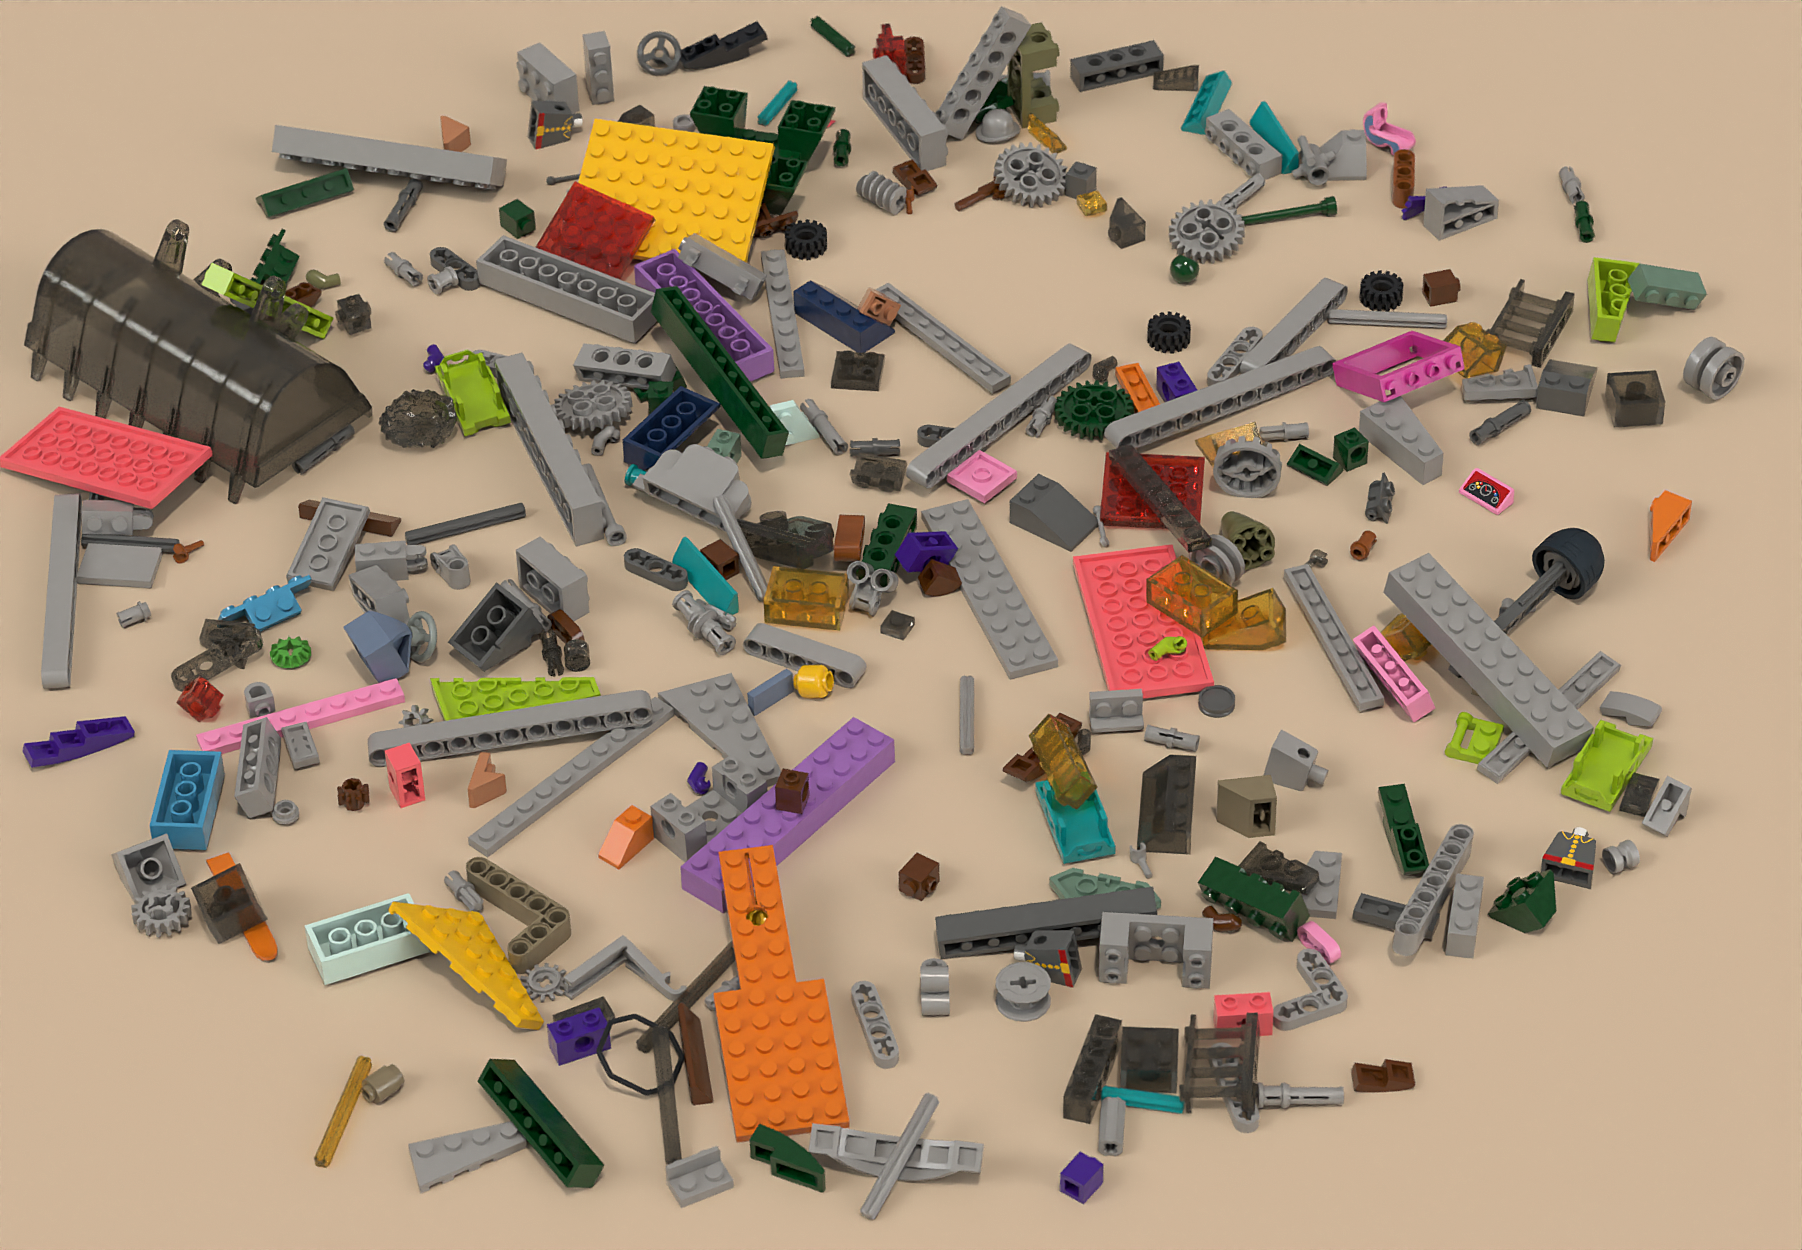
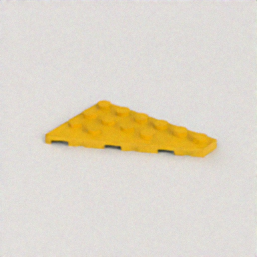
[388,901,544,1030]

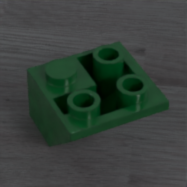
[1488,869,1557,933]

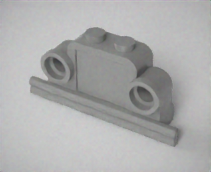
[633,444,751,537]

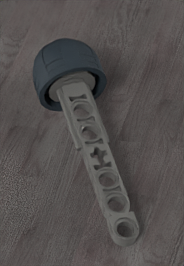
[1448,527,1605,678]

